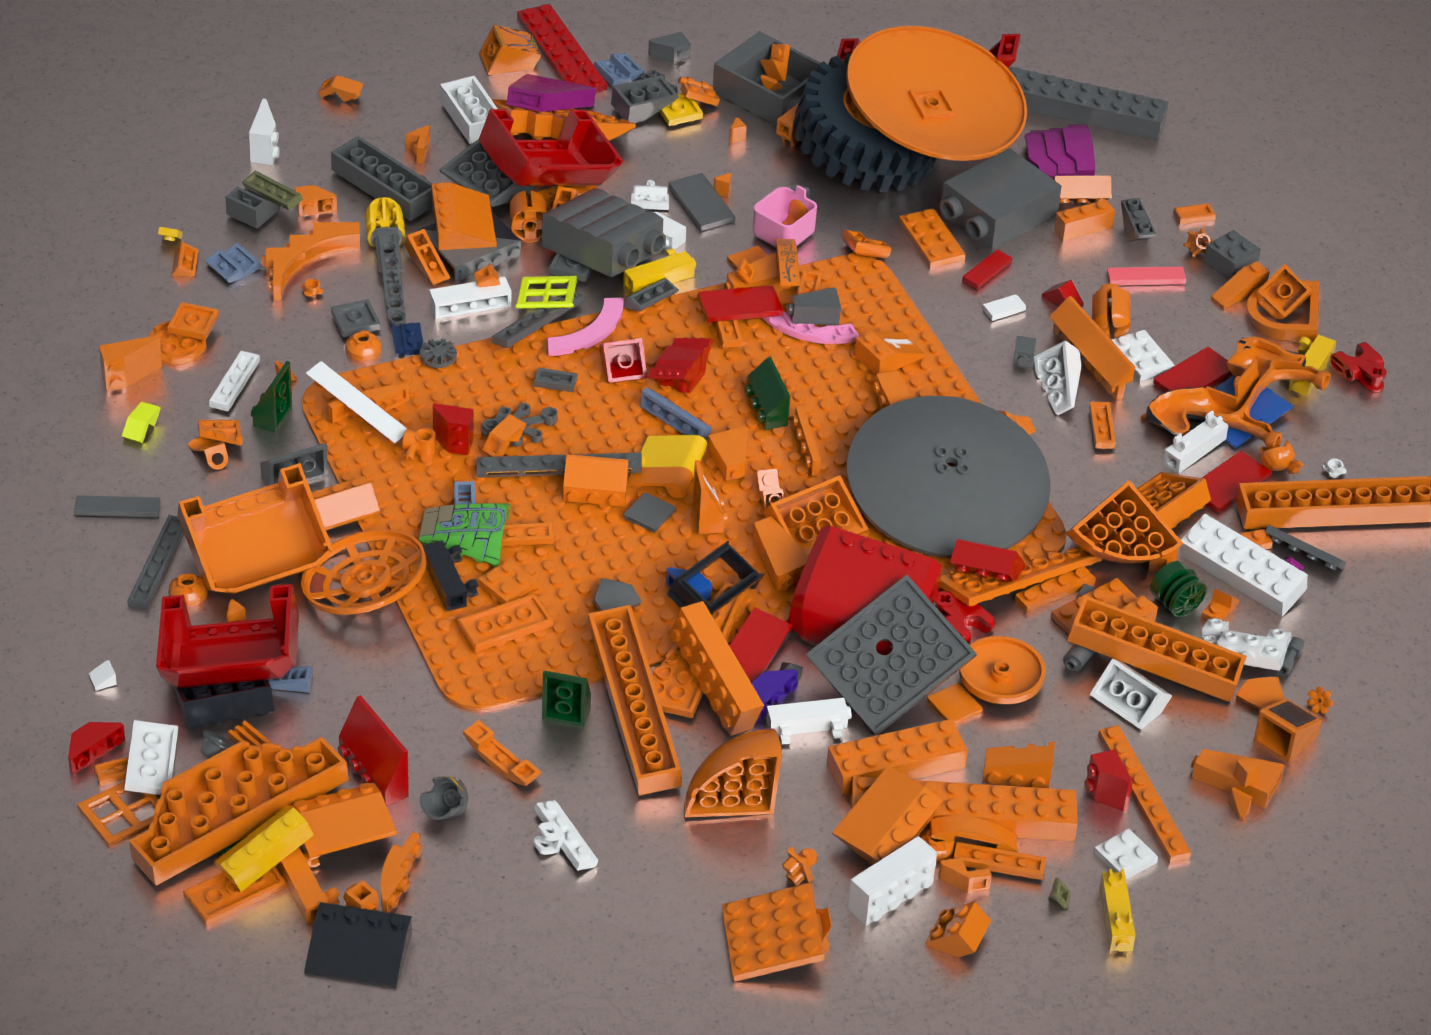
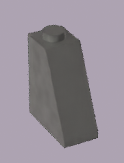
[787,287,841,325]

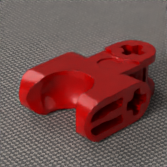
[1331,342,1387,393]
[935,591,995,645]

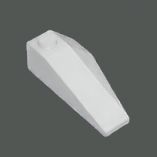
[1034,341,1081,415]

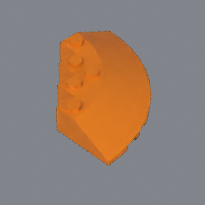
[491,99,636,141]

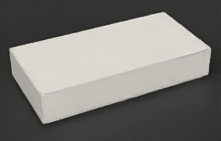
[982,294,1026,321]

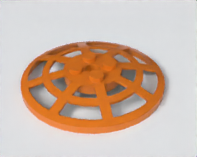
[301,529,427,615]

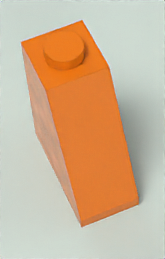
[707,426,747,482]

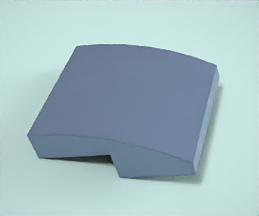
[594,53,645,86]
[205,243,262,283]

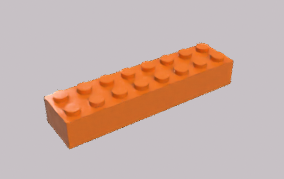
[1067,595,1246,702]

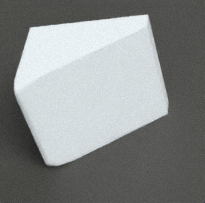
[89,660,117,691]

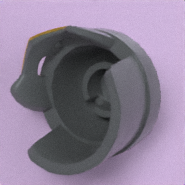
[420,776,468,820]

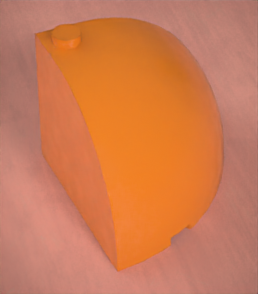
[1065,480,1183,564]
[684,728,782,817]

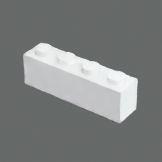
[429,277,511,319]

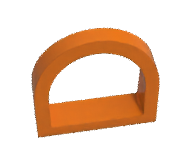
[1247,280,1320,343]

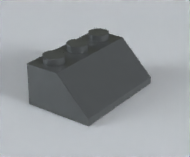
[260,443,328,486]

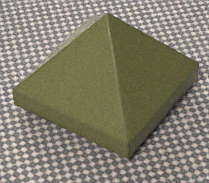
[1049,878,1071,909]

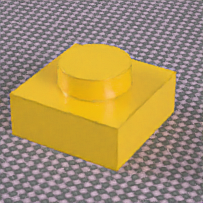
[158,227,183,242]

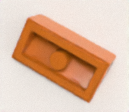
[171,242,199,277]

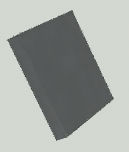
[623,492,676,533]

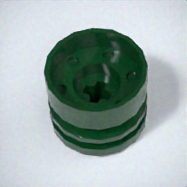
[1150,561,1207,617]

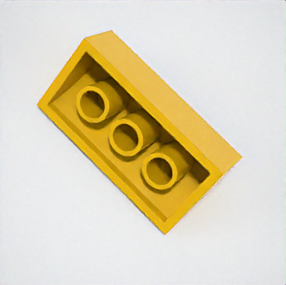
[214,805,314,892]

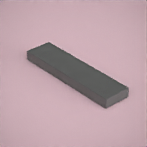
[74,496,161,517]

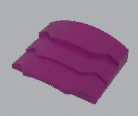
[1024,124,1095,178]

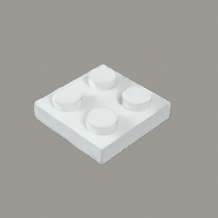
[1094,829,1158,880]

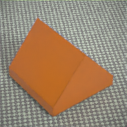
[729,117,747,143]
[714,173,732,198]
[227,599,246,622]
[1234,759,1260,788]

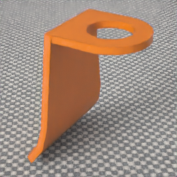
[188,437,228,470]

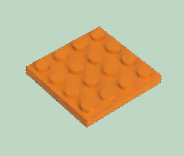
[722,882,826,982]

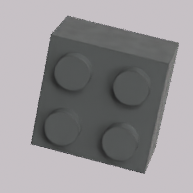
[1204,230,1261,280]

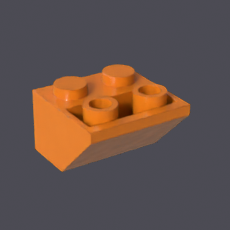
[925,901,991,957]

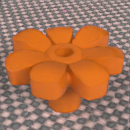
[1307,686,1334,714]

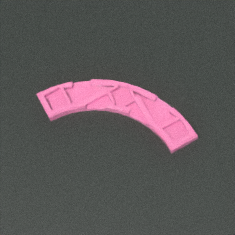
[548,298,624,356]
[763,311,859,344]

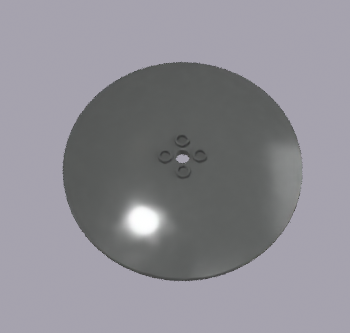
[846,396,1050,558]

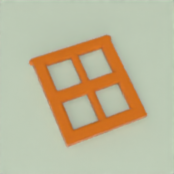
[77,781,159,847]

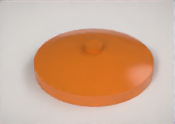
[959,636,1046,704]

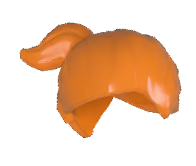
[1259,440,1303,474]

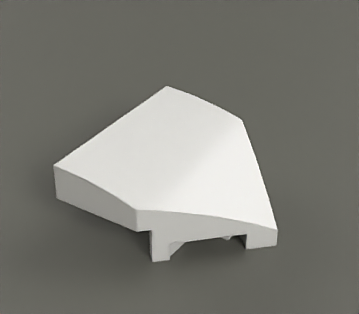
[631,179,669,210]

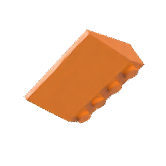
[432,182,497,250]
[1137,472,1211,529]
[763,475,869,556]
[832,765,943,865]
[288,783,397,858]

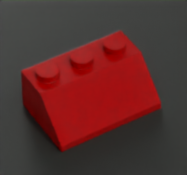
[950,539,1026,582]

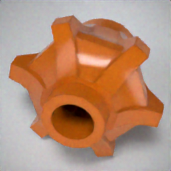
[1183,228,1213,257]

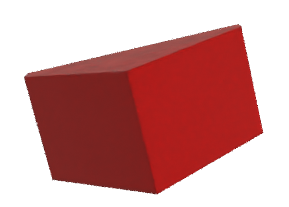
[1042,280,1084,307]

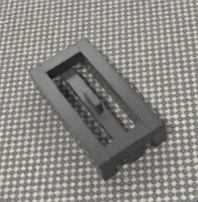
[534,368,578,392]

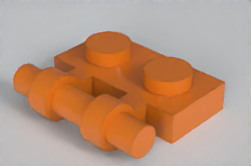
[678,77,720,106]

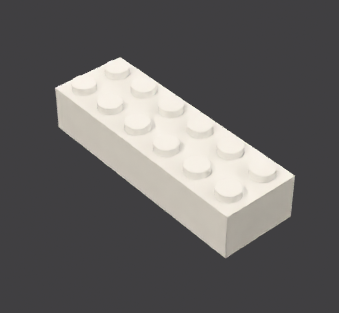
[1180,514,1308,617]

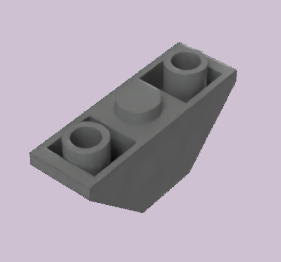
[1121,198,1156,241]

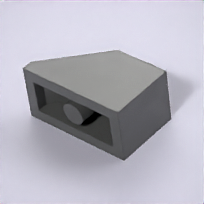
[648,32,691,62]

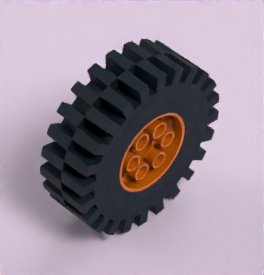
[793,53,937,192]

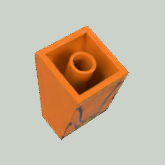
[479,24,541,75]

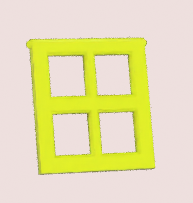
[515,276,577,309]

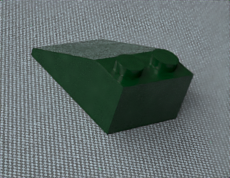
[251,361,292,432]
[542,670,591,727]

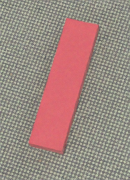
[1107,267,1186,285]

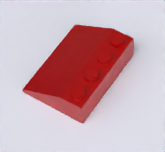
[337,695,409,806]

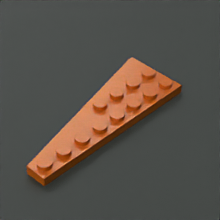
[940,547,1102,606]
[652,583,746,718]

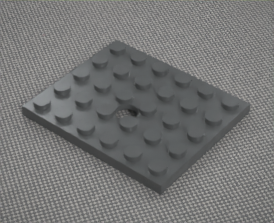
[806,575,977,736]

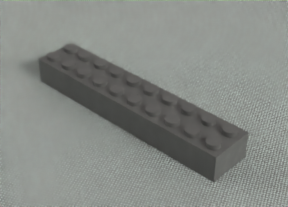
[1008,67,1169,140]

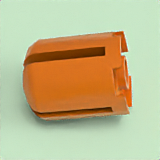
[509,190,548,243]
[1092,284,1131,339]

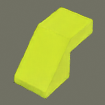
[122,401,161,443]

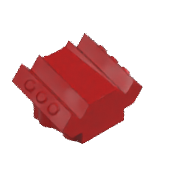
[648,337,714,394]

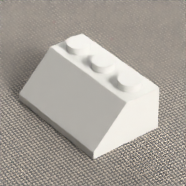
[1090,658,1172,730]

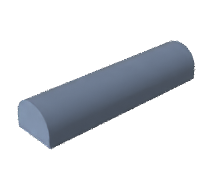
[640,388,712,440]

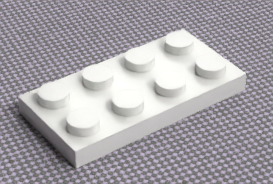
[124,720,178,795]

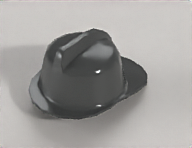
[201,730,233,758]

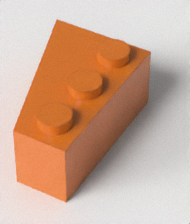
[982,742,1055,788]

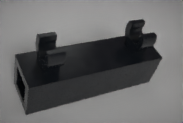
[422,540,478,611]

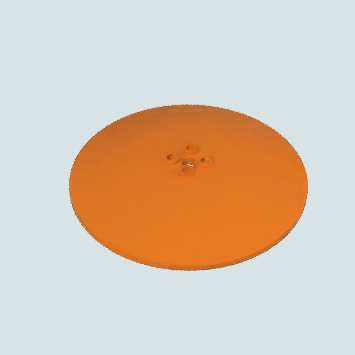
[846,26,1027,161]

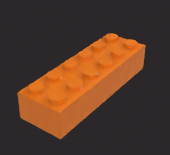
[670,601,764,736]
[827,719,968,796]

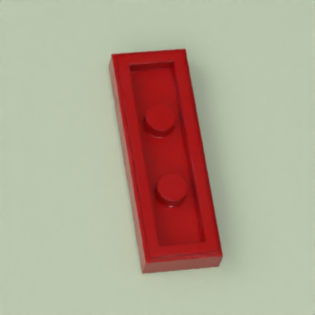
[962,249,1013,290]

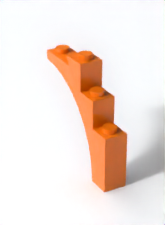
[262,222,360,300]

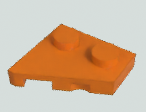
[197,420,243,445]

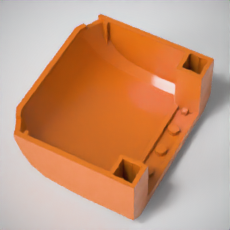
[177,463,333,594]

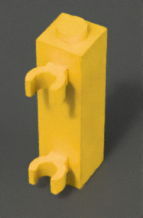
[624,248,696,295]
[1285,334,1337,396]
[1099,869,1136,951]

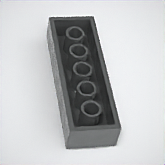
[331,136,433,221]

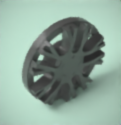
[419,339,457,368]

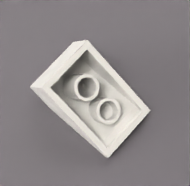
[249,99,280,165]

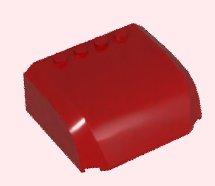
[478,109,623,186]
[788,526,942,655]
[156,584,299,688]

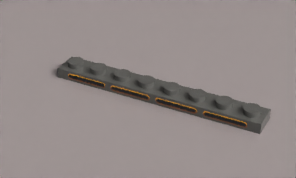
[477,453,642,477]

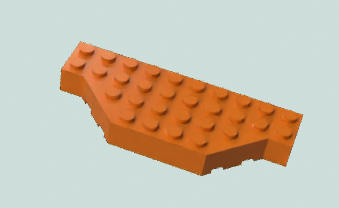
[128,737,349,886]

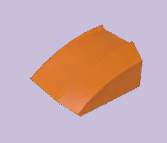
[1256,264,1313,319]

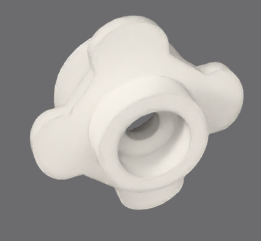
[1322,459,1347,478]

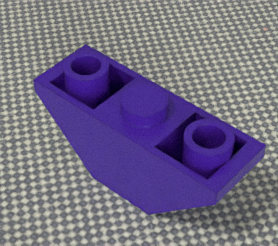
[751,669,798,723]

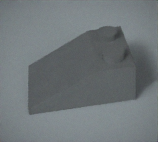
[611,75,679,123]

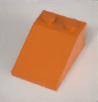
[99,335,162,391]

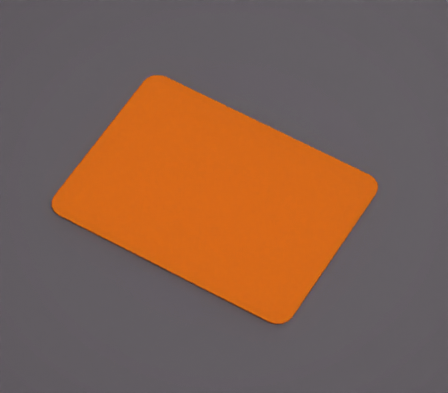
[301,253,1066,710]

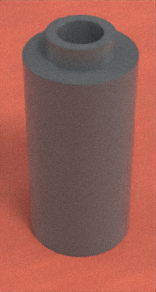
[1063,644,1095,672]

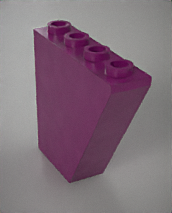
[506,74,597,112]

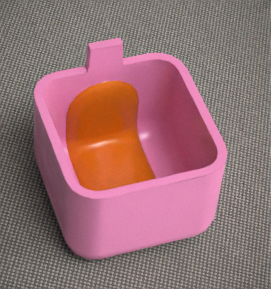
[753,185,817,248]

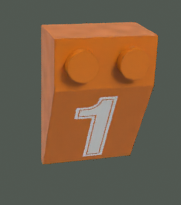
[854,331,926,375]
[692,460,727,535]

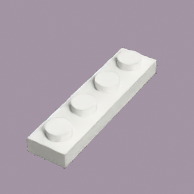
[209,351,260,411]

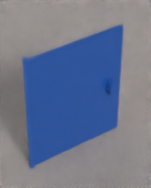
[1195,376,1293,448]

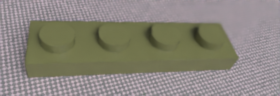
[242,170,303,211]

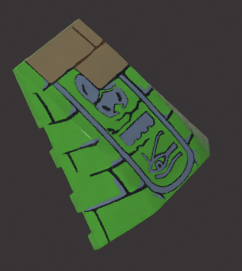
[419,502,511,567]

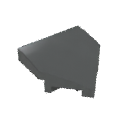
[593,578,642,611]

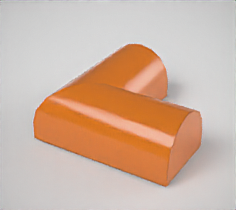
[842,230,891,259]

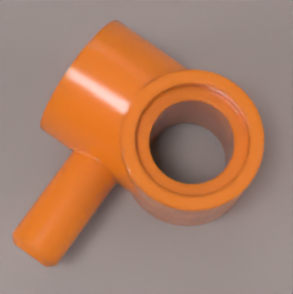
[403,428,435,461]

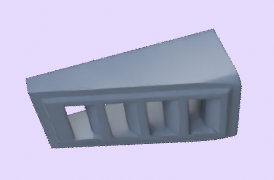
[454,481,476,505]
[268,666,313,693]

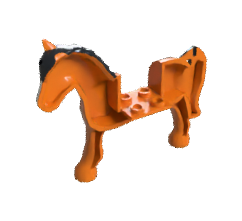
[1140,337,1331,449]

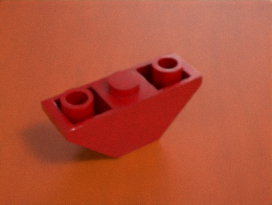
[68,722,125,774]

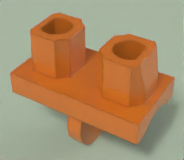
[782,846,818,886]

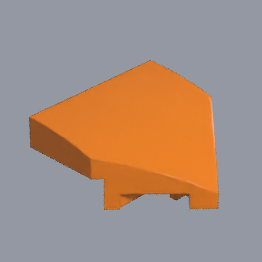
[1236,677,1285,711]

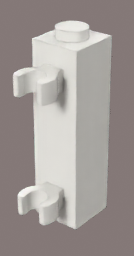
[1163,411,1228,474]
[766,698,851,744]

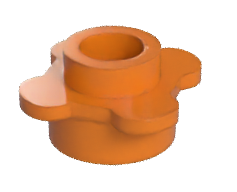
[301,279,323,297]

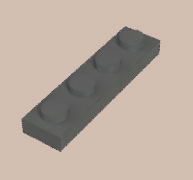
[1265,525,1346,570]

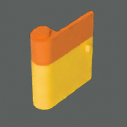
[628,435,707,498]

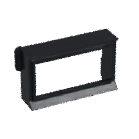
[667,541,765,616]

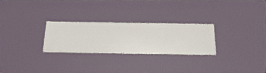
[306,361,407,443]

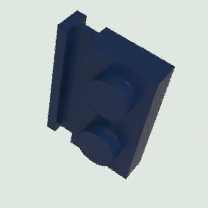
[391,322,424,356]

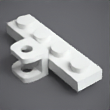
[533,800,599,871]

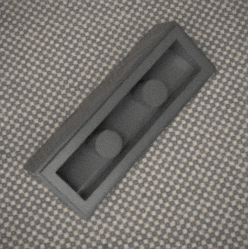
[623,278,679,311]

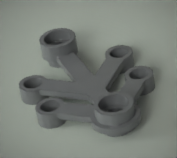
[481,403,558,447]

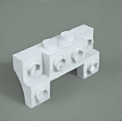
[1200,618,1291,671]

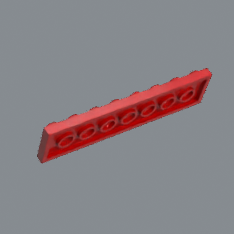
[517,4,608,93]

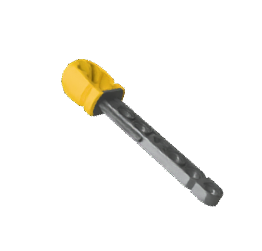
[365,197,406,328]

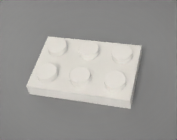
[1111,330,1175,381]

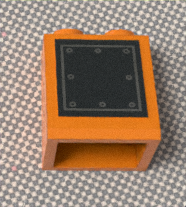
[1253,698,1322,763]

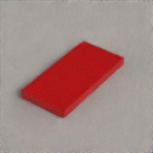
[697,285,784,322]
[1153,346,1232,393]
[1202,451,1272,513]
[729,607,793,683]

